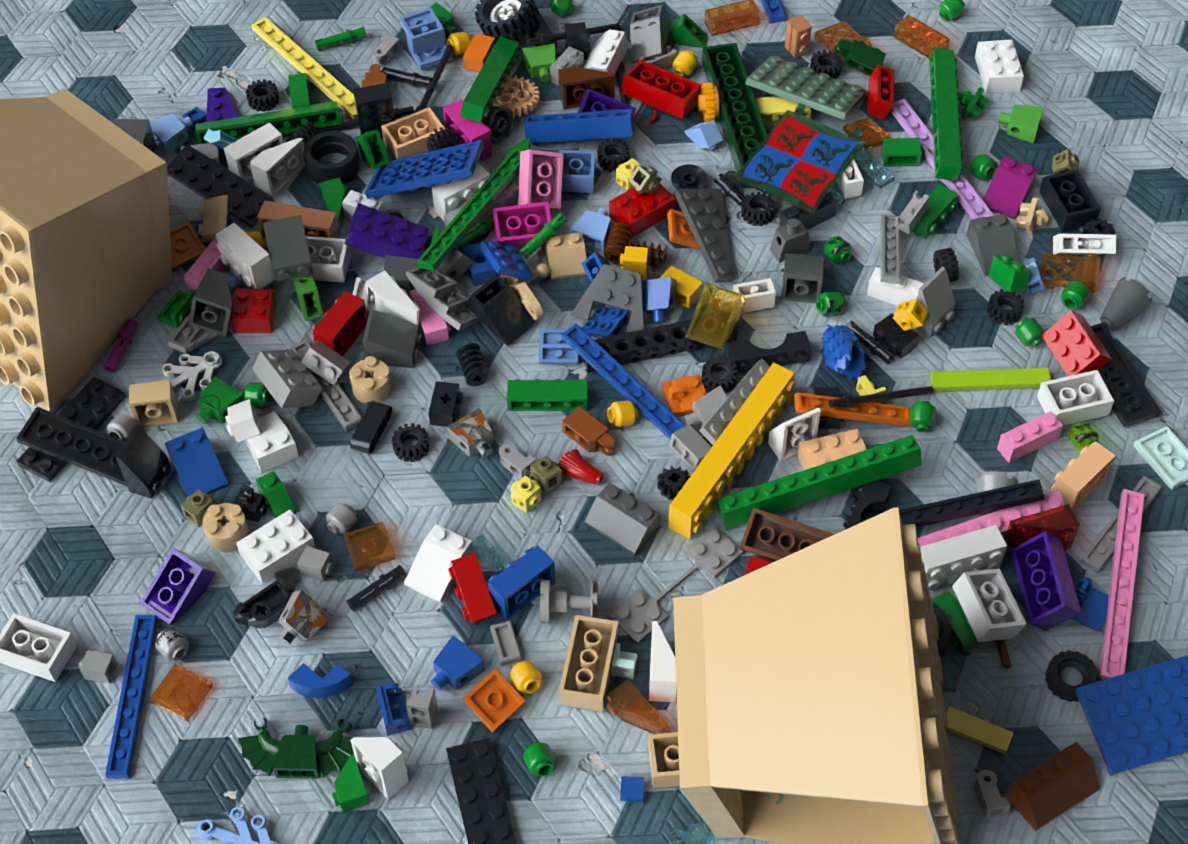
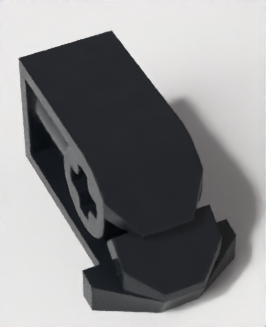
[233,579,291,628]

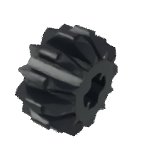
[1082,217,1115,235]
[657,465,690,500]

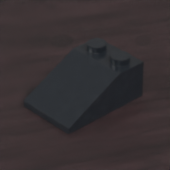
[116,425,171,499]

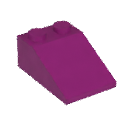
[983,156,1039,220]

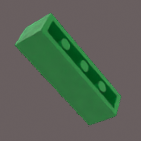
[507,379,588,411]

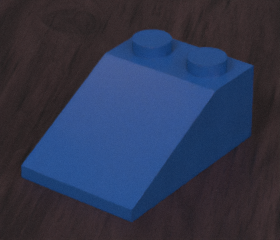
[165,427,229,496]

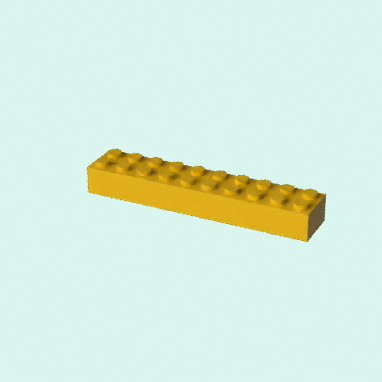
[668,362,795,539]

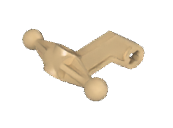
[469,263,550,320]

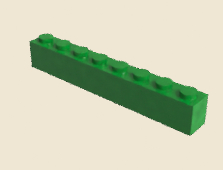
[460,36,521,123]
[196,101,341,144]

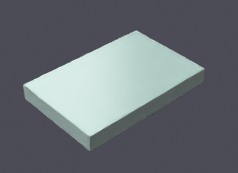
[1133,426,1188,490]

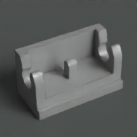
[639,45,677,70]
[893,191,929,235]
[669,425,712,472]
[406,686,438,729]

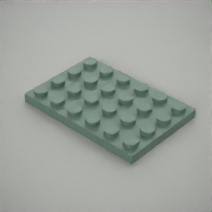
[746,56,867,120]

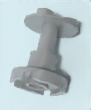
[540,580,598,623]

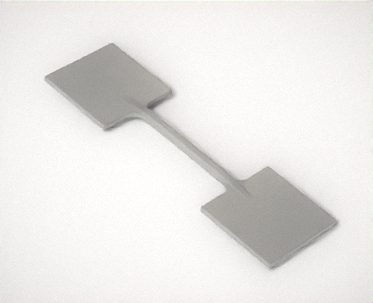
[607,526,743,643]

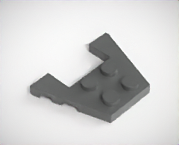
[571,264,645,332]

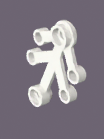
[162,351,222,401]

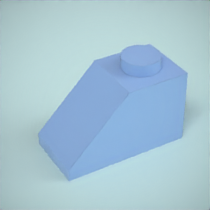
[684,120,723,150]

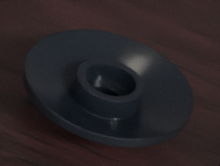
[671,164,707,189]

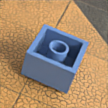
[559,150,596,193]

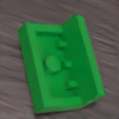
[157,289,196,329]

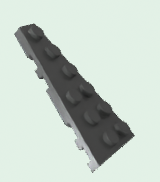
[674,189,734,282]

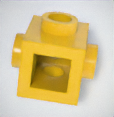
[893,299,928,331]

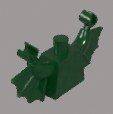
[237,717,356,779]

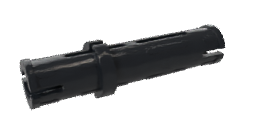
[381,67,432,88]
[846,321,895,364]
[346,565,407,612]

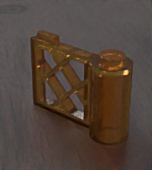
[814,21,872,63]
[1039,253,1101,294]

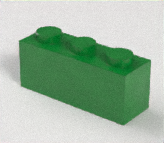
[912,184,958,239]

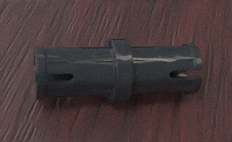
[714,173,746,206]

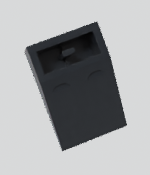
[467,274,535,346]

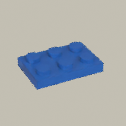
[480,240,534,281]

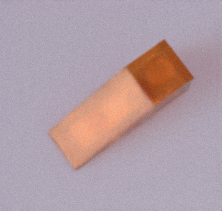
[606,680,671,734]

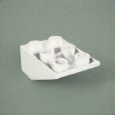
[366,270,420,326]

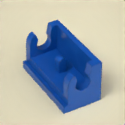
[376,683,411,736]

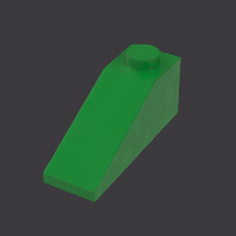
[318,177,349,232]

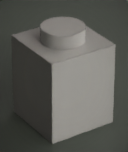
[297,546,333,581]
[79,650,117,684]

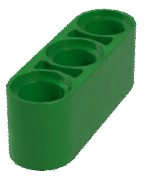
[288,73,310,108]
[932,592,981,652]

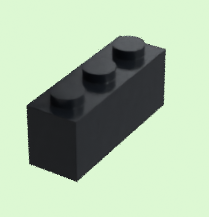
[779,190,837,230]

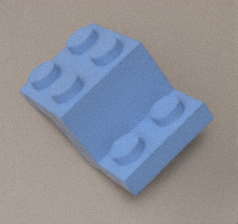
[399,8,453,70]

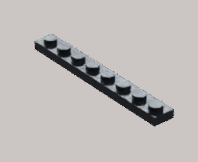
[872,479,1045,528]

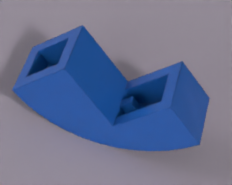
[288,663,353,698]

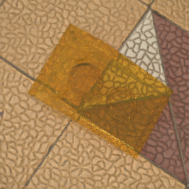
[685,283,746,350]

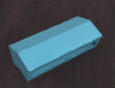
[203,129,237,150]

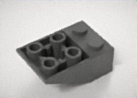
[630,4,672,63]

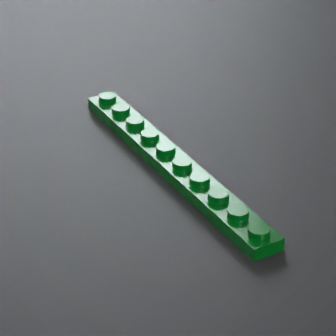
[417,148,526,272]

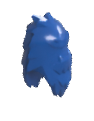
[821,324,866,380]

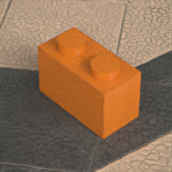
[463,34,495,72]

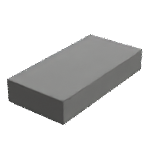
[490,620,522,666]

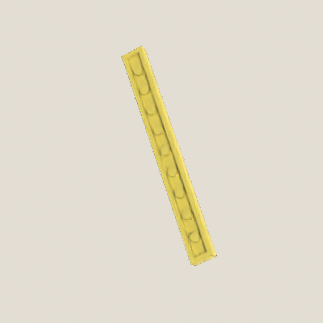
[252,17,357,120]

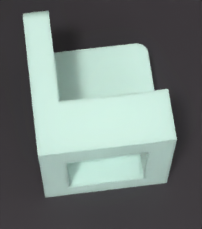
[612,643,637,679]

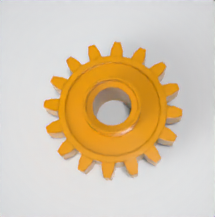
[698,82,719,122]

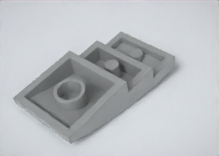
[405,267,480,331]

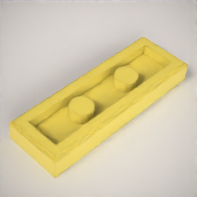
[944,706,1014,754]

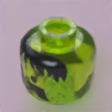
[1068,422,1099,452]

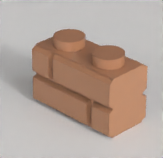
[785,15,812,58]

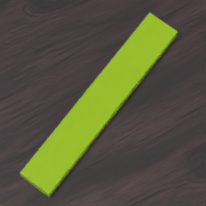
[929,368,1051,392]

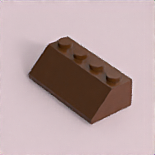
[1004,742,1100,831]

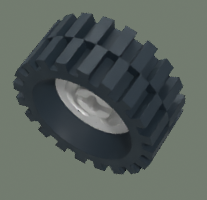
[475,0,540,44]

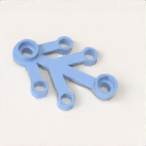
[197,807,278,844]

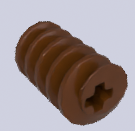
[604,222,632,265]
[628,238,668,268]

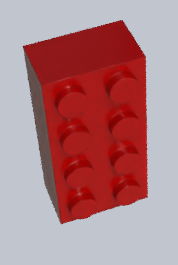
[621,60,702,119]

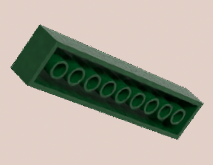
[702,43,778,188]

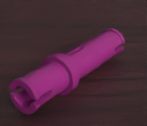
[104,319,138,373]

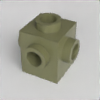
[1052,149,1080,174]
[628,165,662,194]
[530,456,562,493]
[180,489,215,527]

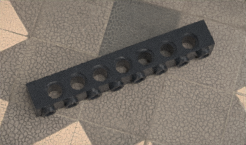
[583,311,738,373]

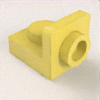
[856,375,887,403]

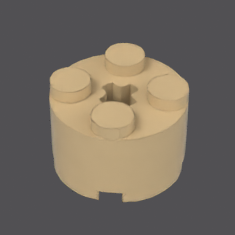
[349,356,391,404]
[202,503,249,552]

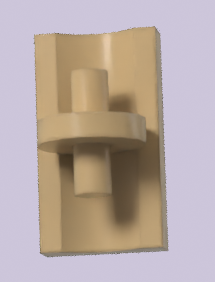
[1016,198,1049,235]

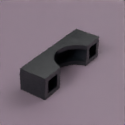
[728,331,811,372]
[840,480,892,532]

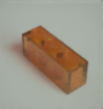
[705,0,760,36]
[894,14,950,59]

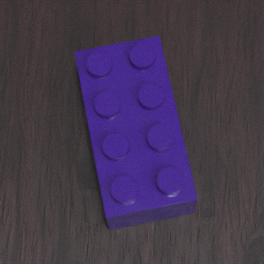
[344,203,429,259]
[1011,531,1081,631]

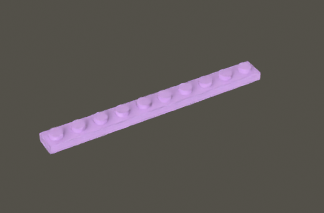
[890,99,994,219]

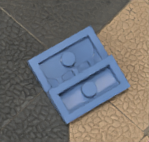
[539,329,578,364]

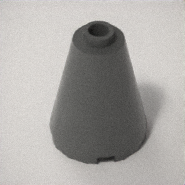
[482,106,515,142]
[1100,277,1152,330]

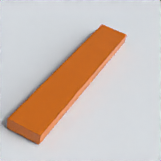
[794,392,910,427]

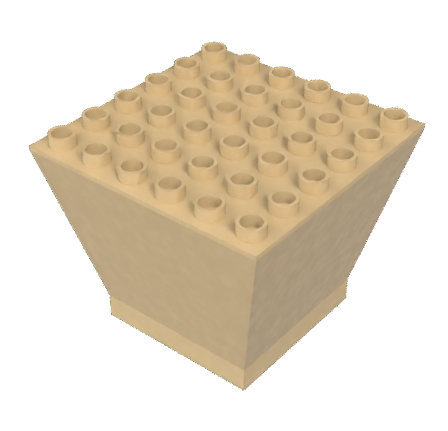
[0,88,173,413]
[673,507,961,844]

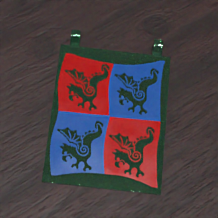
[734,103,865,214]

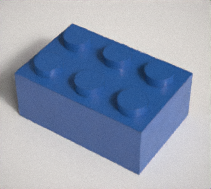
[488,545,556,621]

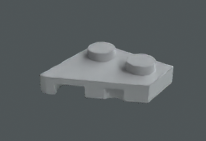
[168,315,220,354]

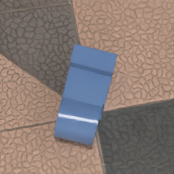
[1022,257,1046,295]

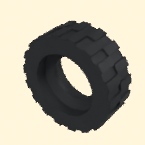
[1045,650,1098,702]

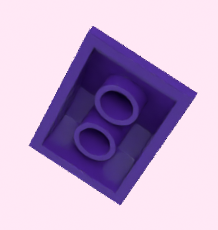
[577,88,636,117]
[139,548,216,625]

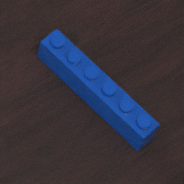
[524,109,634,144]

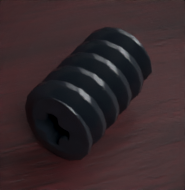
[456,343,489,386]

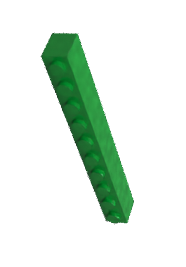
[929,47,964,181]
[716,435,922,530]

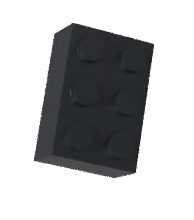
[353,83,395,139]
[1039,169,1101,232]

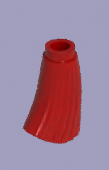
[558,449,604,485]

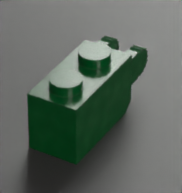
[834,39,886,76]

